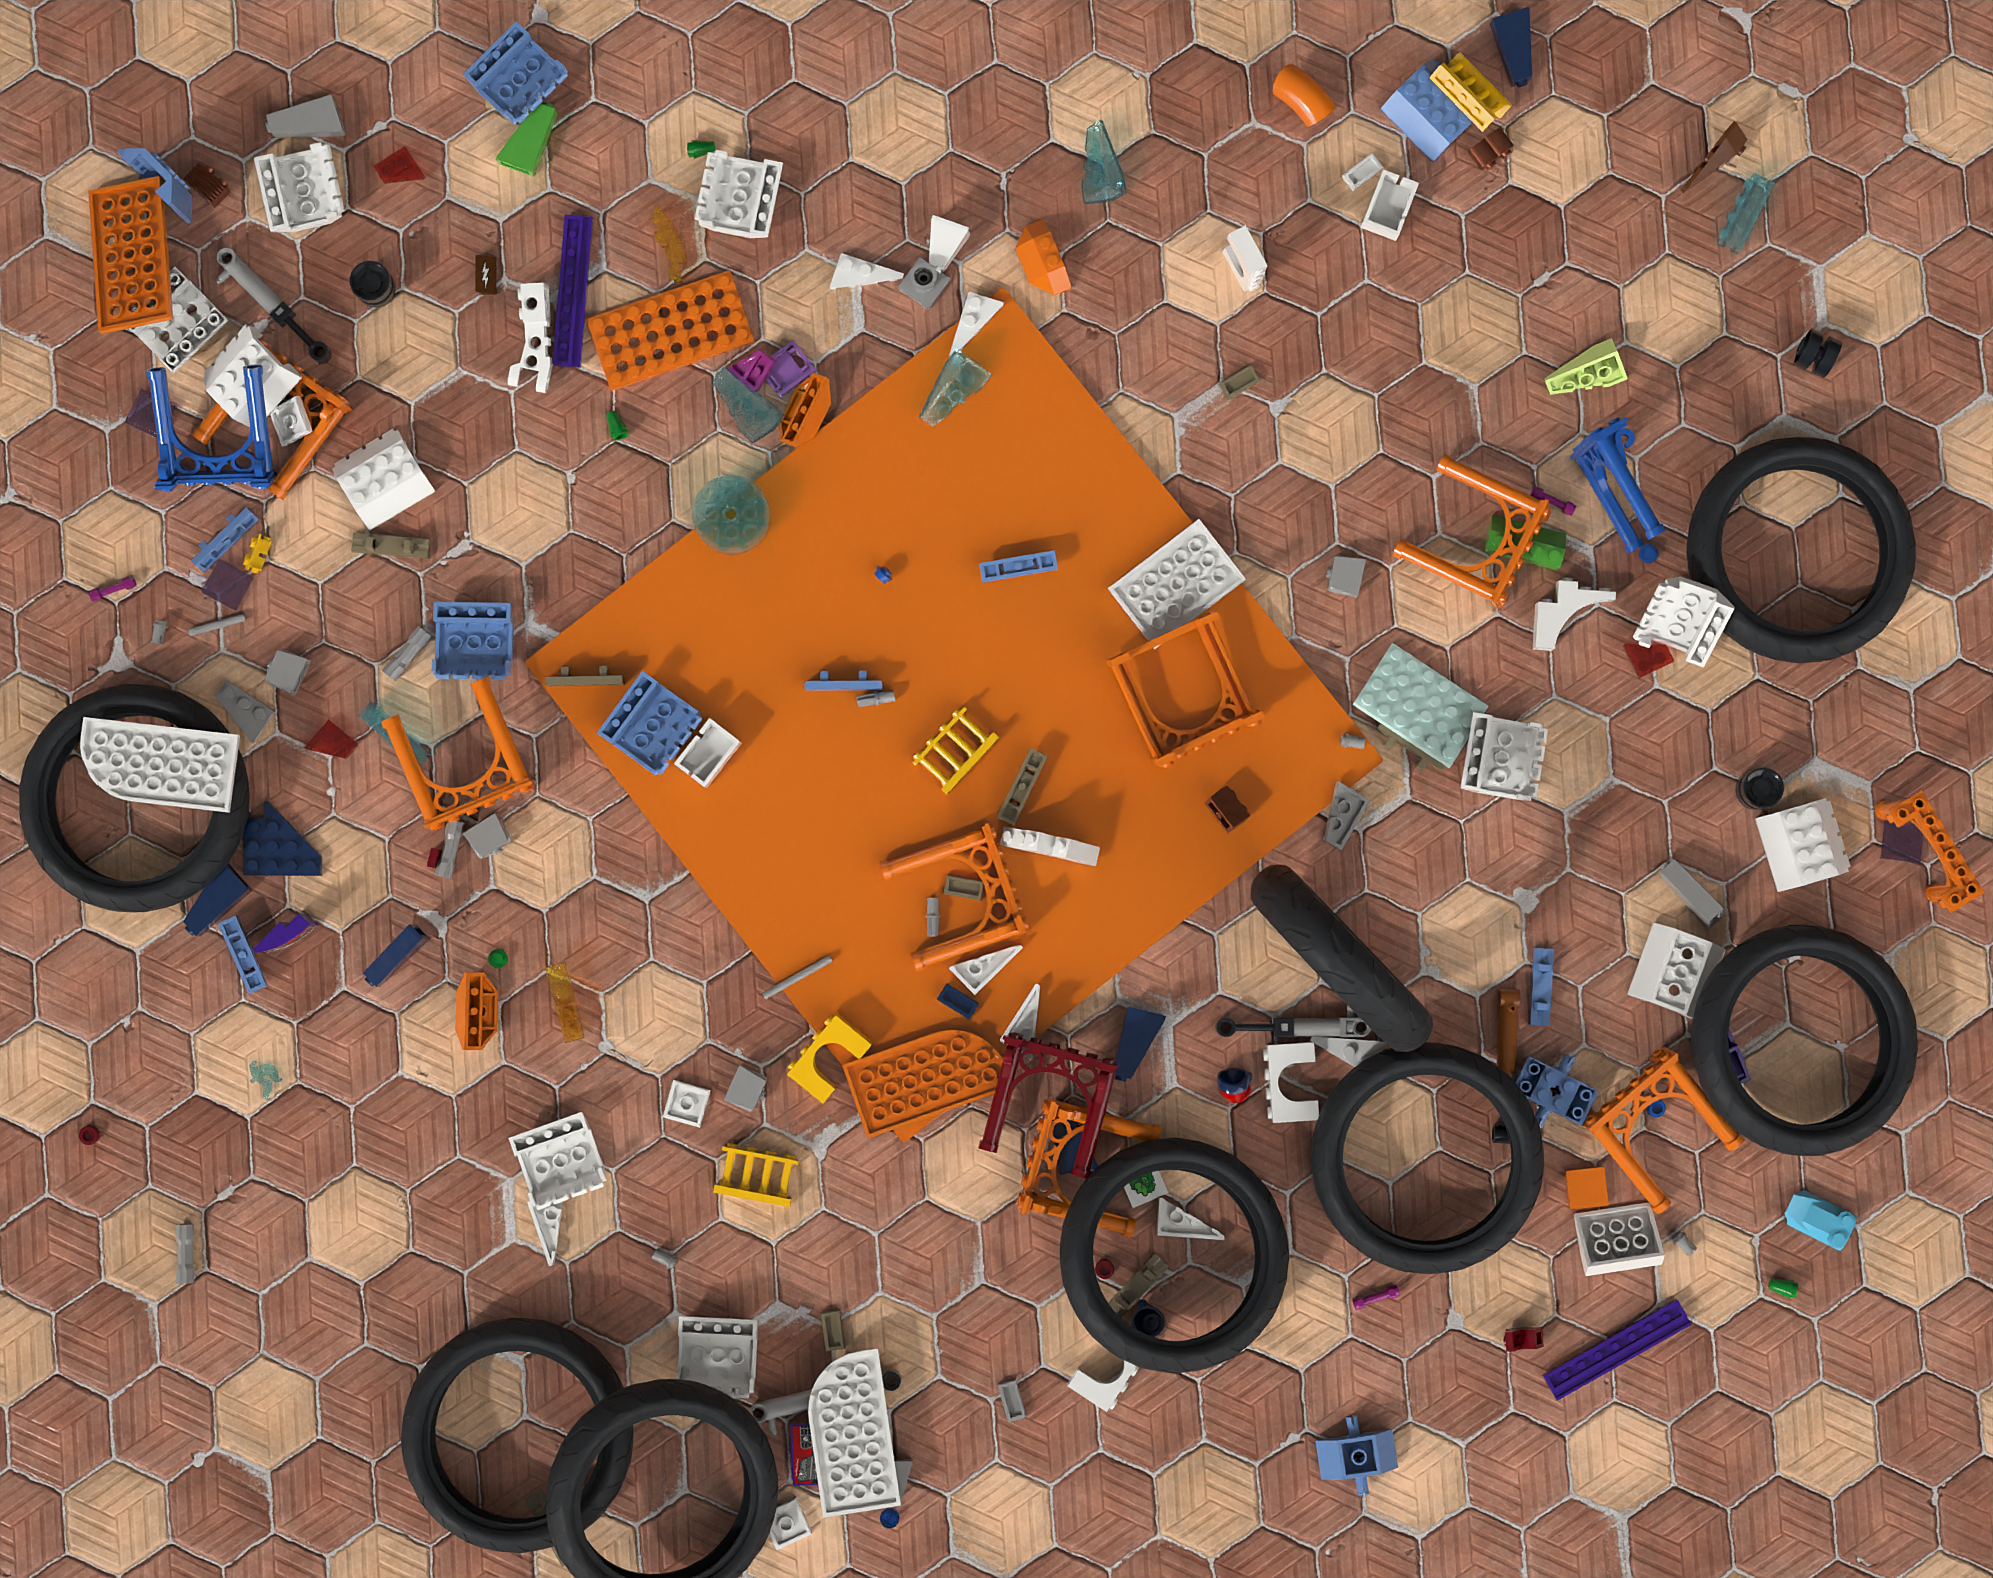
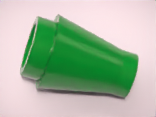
[687,140,715,159]
[606,411,628,441]
[1768,1278,1799,1299]

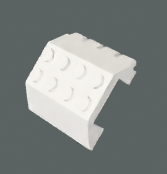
[254,142,345,232]
[694,150,783,238]
[203,324,303,427]
[332,429,436,531]
[1633,576,1734,667]
[1460,712,1548,801]
[1755,798,1851,892]
[509,1112,607,1210]
[676,1316,758,1398]

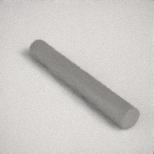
[188,613,246,636]

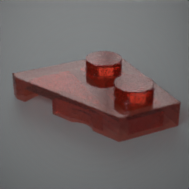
[373,146,426,184]
[1623,643,1675,678]
[304,719,359,759]

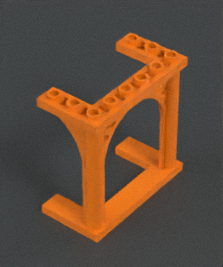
[1106,611,1265,768]

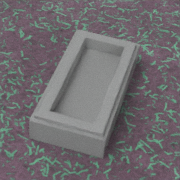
[997,1379,1027,1422]

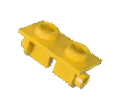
[243,534,272,574]

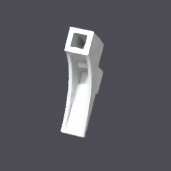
[1532,578,1616,651]
[1000,827,1100,866]

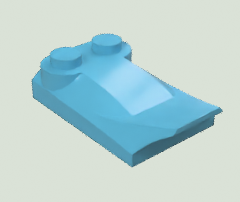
[1784,1190,1857,1251]

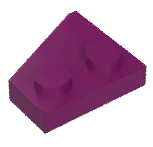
[728,349,777,392]

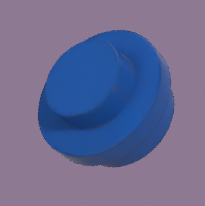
[1639,544,1658,563]
[874,566,892,584]
[1646,1099,1666,1117]

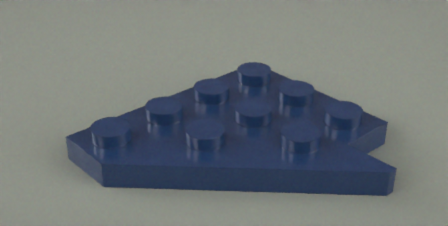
[244,802,322,876]

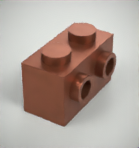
[1204,786,1250,834]

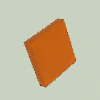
[1565,1166,1609,1210]

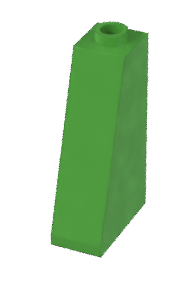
[496,102,558,177]

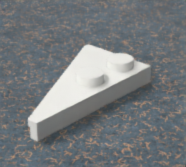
[830,253,904,290]
[949,944,1023,995]
[1309,1037,1386,1067]
[1156,1198,1225,1240]
[527,1200,563,1266]

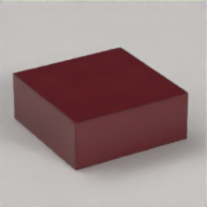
[427,848,442,868]

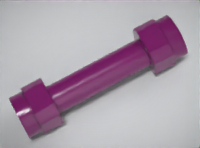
[1530,486,1576,516]
[88,576,137,602]
[1352,1285,1400,1310]

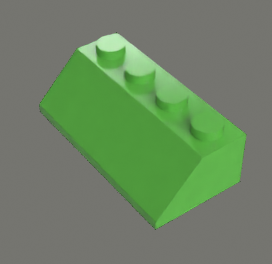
[1483,515,1566,571]

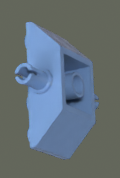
[1515,1053,1598,1128]
[1315,1415,1398,1496]

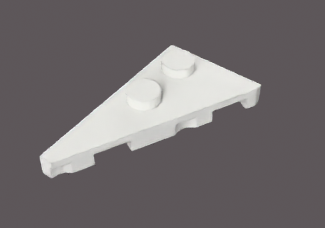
[949,292,1004,357]
[1000,984,1040,1060]

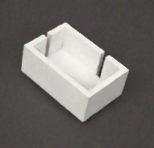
[1360,169,1419,241]
[674,718,742,789]

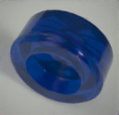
[880,1508,900,1528]

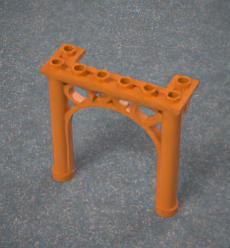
[191,338,352,500]
[1393,454,1552,610]
[381,677,537,831]
[1874,790,1985,913]
[879,823,1029,971]
[1580,1047,1744,1214]
[1016,1095,1161,1237]

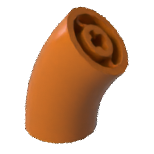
[1273,64,1337,127]

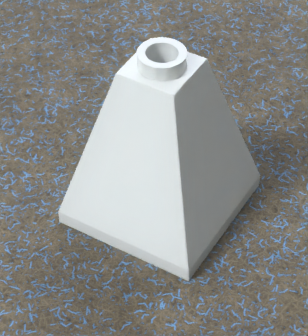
[929,215,970,274]

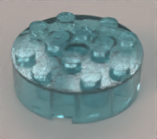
[692,475,771,555]

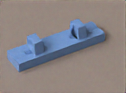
[191,507,259,573]
[979,550,1058,583]
[805,671,883,691]
[218,915,268,994]
[1529,948,1554,1026]

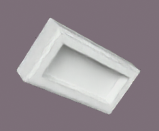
[1342,153,1384,191]

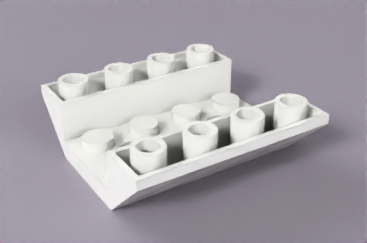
[129,267,229,374]
[1627,923,1726,1019]

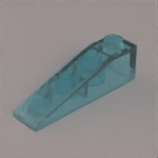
[1082,120,1127,204]
[919,348,992,426]
[713,367,785,443]

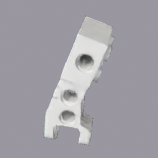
[508,283,553,393]

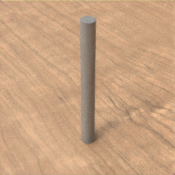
[762,955,833,1000]

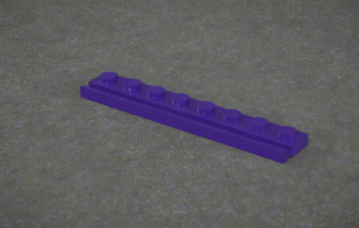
[553,215,593,368]
[1542,1299,1692,1401]

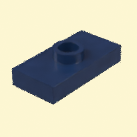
[937,983,979,1020]

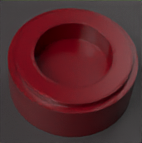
[79,1125,100,1145]
[1095,1259,1114,1279]

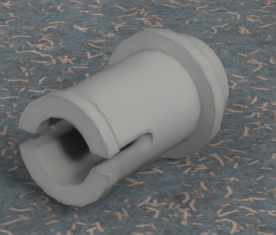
[151,620,168,645]
[1340,733,1365,749]
[1672,1231,1697,1256]
[652,1248,678,1269]

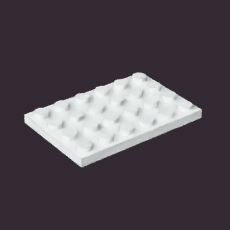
[1108,519,1246,649]

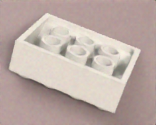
[1574,1202,1665,1276]

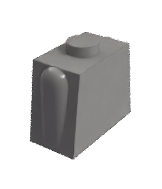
[1326,555,1366,599]
[265,649,311,695]
[462,813,511,859]
[724,1065,767,1112]

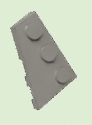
[216,680,275,744]
[1323,781,1370,850]

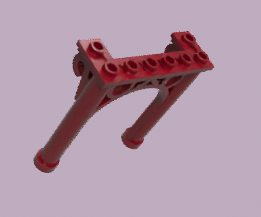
[978,1032,1121,1179]

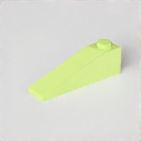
[1544,338,1628,395]

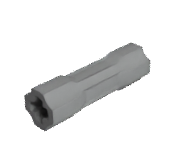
[382,626,432,681]
[434,821,465,879]
[176,1224,194,1284]

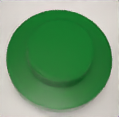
[488,949,508,968]

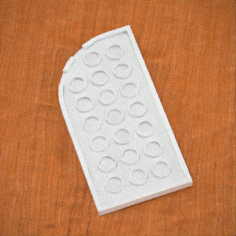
[80,717,240,813]
[808,1348,901,1518]

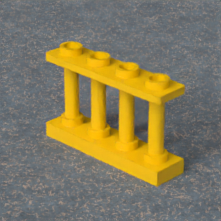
[1429,52,1512,132]
[913,706,999,795]
[713,1143,799,1207]

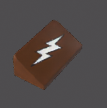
[475,255,497,295]

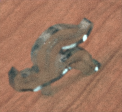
[249,1061,282,1100]

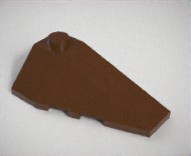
[1681,121,1748,193]

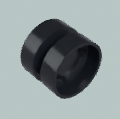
[349,261,396,308]
[1793,328,1842,378]
[1735,768,1784,810]

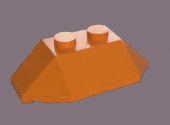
[1015,219,1072,296]
[779,373,831,447]
[455,972,498,1050]

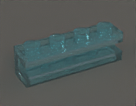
[1717,173,1775,254]
[358,702,432,766]

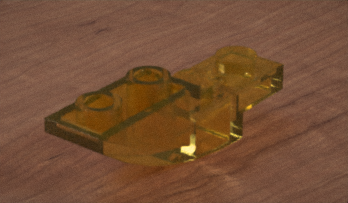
[652,206,687,284]
[546,962,584,1043]

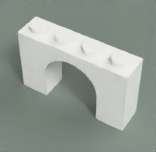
[1223,225,1267,292]
[1263,1042,1319,1123]
[1067,1361,1139,1412]

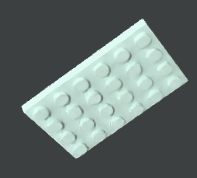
[1352,643,1488,768]

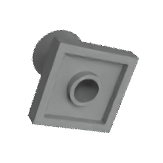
[898,257,951,311]

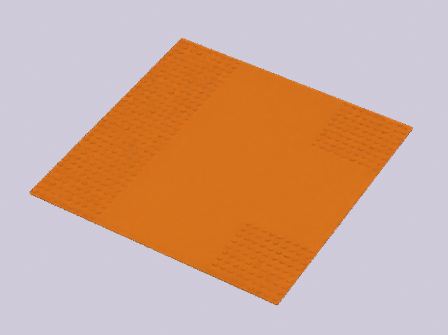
[525,288,1383,1142]

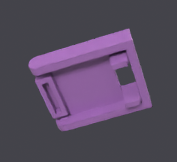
[766,340,817,398]

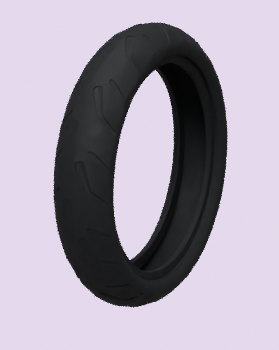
[1686,437,1916,663]
[19,684,250,913]
[1250,864,1433,1052]
[1691,925,1918,1156]
[1311,1042,1544,1274]
[1060,1138,1289,1373]
[401,1318,633,1553]
[546,1379,779,1578]

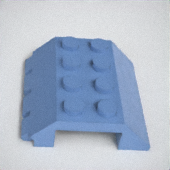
[463,21,568,124]
[1380,59,1474,162]
[118,148,192,224]
[432,602,514,680]
[597,671,702,776]

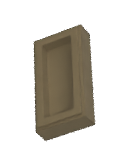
[1218,365,1261,400]
[943,875,984,901]
[821,1309,845,1352]

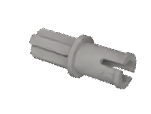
[857,690,895,707]
[925,898,940,936]

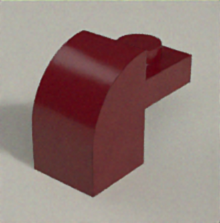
[1503,1327,1544,1352]

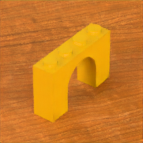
[787,1013,873,1104]

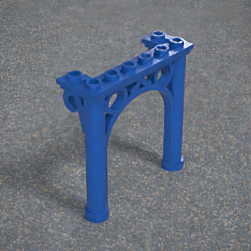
[146,364,278,492]
[1570,417,1666,554]

